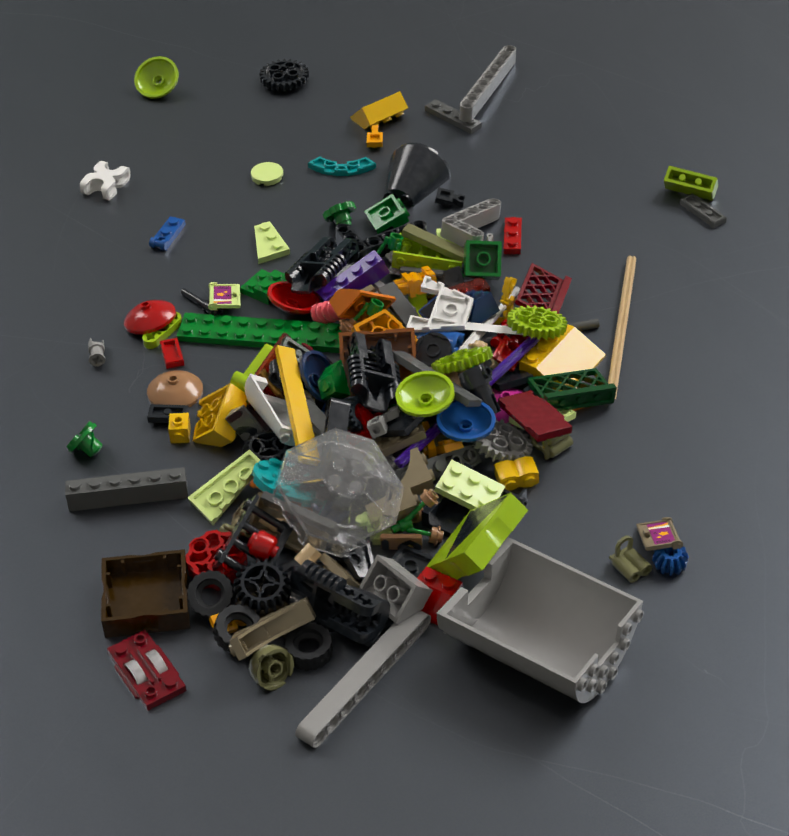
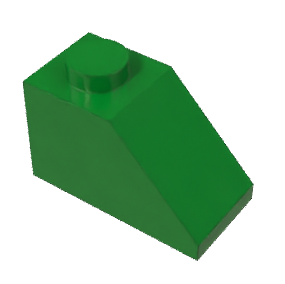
[317,360,350,400]

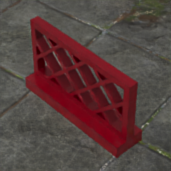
[514,263,572,314]

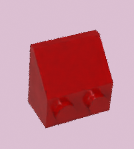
[417,566,463,625]

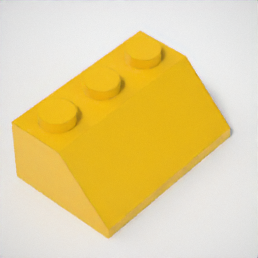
[350,91,408,129]

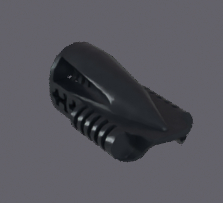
[285,237,360,294]
[347,332,401,413]
[289,560,390,644]

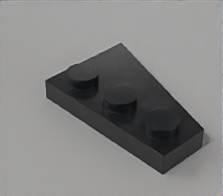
[329,524,374,582]

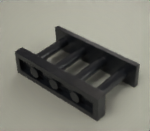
[212,494,297,589]

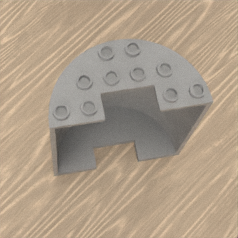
[437,537,644,703]

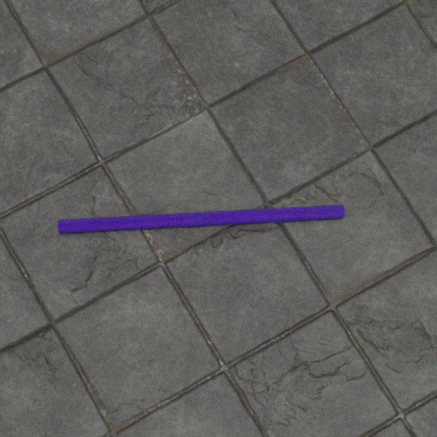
[394,337,539,468]

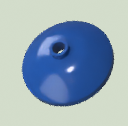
[436,400,496,442]

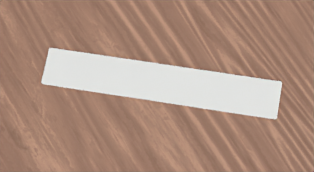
[465,322,528,336]

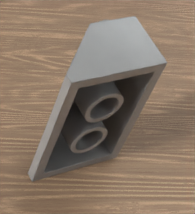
[359,555,433,624]

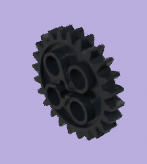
[259,59,309,92]

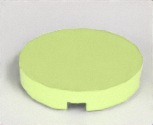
[251,162,283,186]

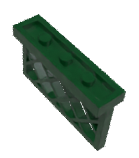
[527,368,617,411]

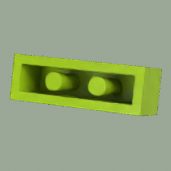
[664,166,718,201]

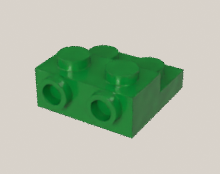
[364,194,410,234]
[240,269,287,305]

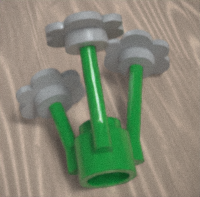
[377,232,404,275]

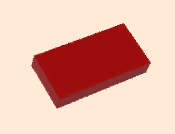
[160,338,184,369]

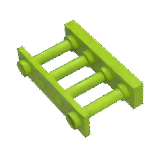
[391,233,463,270]

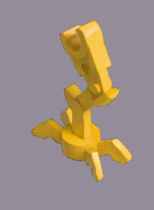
[493,277,520,325]

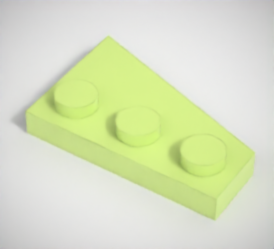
[254,221,290,264]

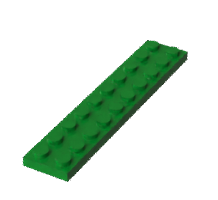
[177,313,342,353]

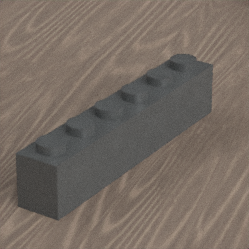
[65,467,188,512]

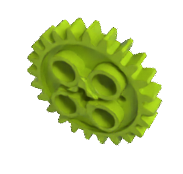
[507,305,567,340]
[431,346,493,374]

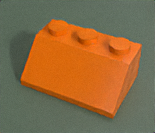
[329,289,396,321]

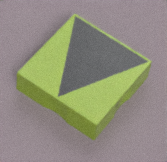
[424,493,528,580]

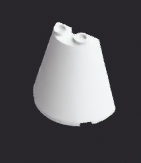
[245,374,315,446]

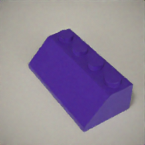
[316,250,390,302]

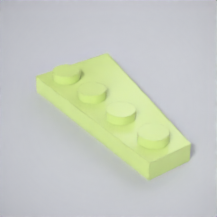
[188,449,261,525]

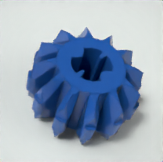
[652,547,689,576]

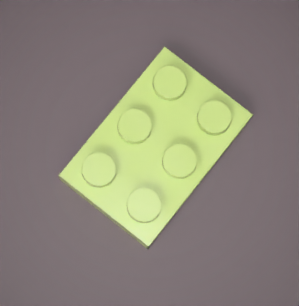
[434,460,505,510]

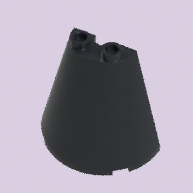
[383,143,451,207]

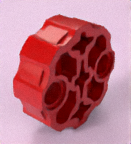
[185,530,248,591]

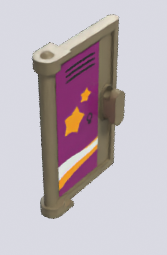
[636,517,683,551]

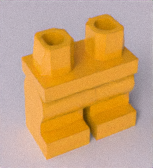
[393,266,437,298]

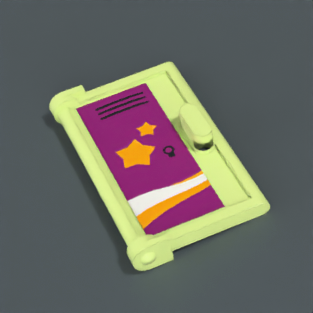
[208,282,241,310]

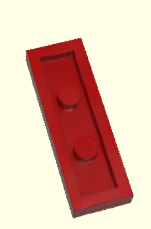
[504,217,522,254]

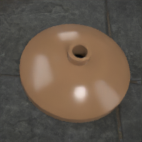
[147,370,203,408]

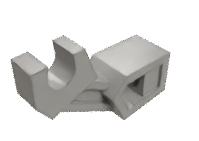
[367,405,400,439]

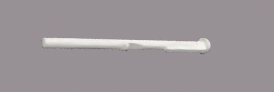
[459,286,520,350]

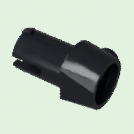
[458,363,501,414]

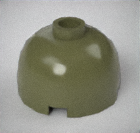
[249,644,294,690]

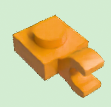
[366,125,383,148]

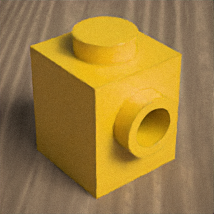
[168,413,191,443]

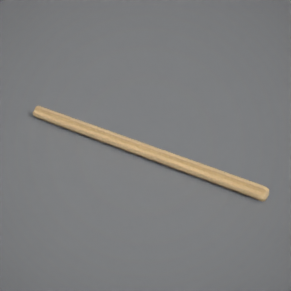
[608,256,636,399]

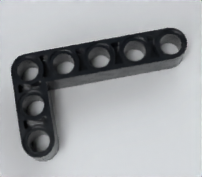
[335,220,427,264]
[318,397,352,488]

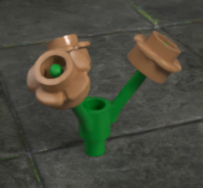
[390,489,444,546]

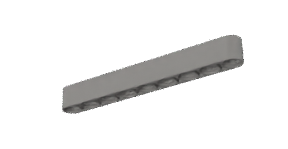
[459,45,516,122]
[295,610,431,748]

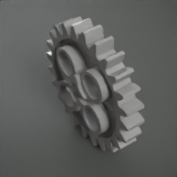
[471,419,533,462]

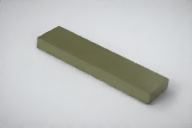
[401,223,464,264]

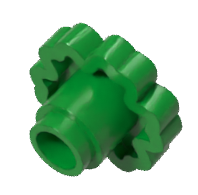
[322,201,357,226]

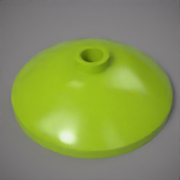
[134,56,179,99]
[395,371,455,417]

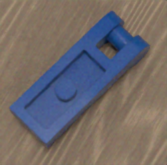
[149,217,186,250]

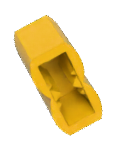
[494,456,539,491]

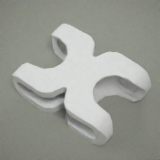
[80,161,130,200]

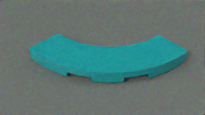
[308,156,376,176]

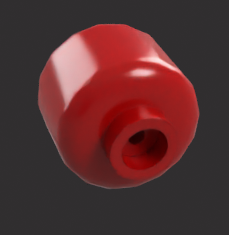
[247,530,280,561]

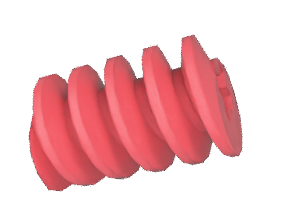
[311,301,346,324]

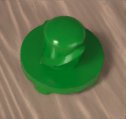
[66,421,102,457]

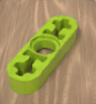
[142,312,182,349]

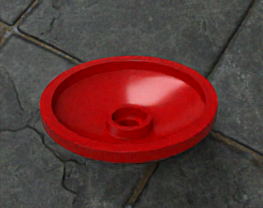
[267,281,320,315]
[124,300,176,334]

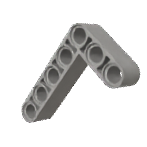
[440,199,501,248]

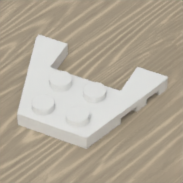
[406,275,474,332]

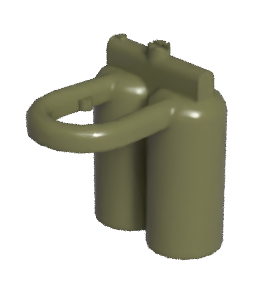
[530,433,573,460]
[609,536,652,583]

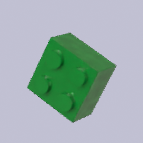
[463,240,502,280]

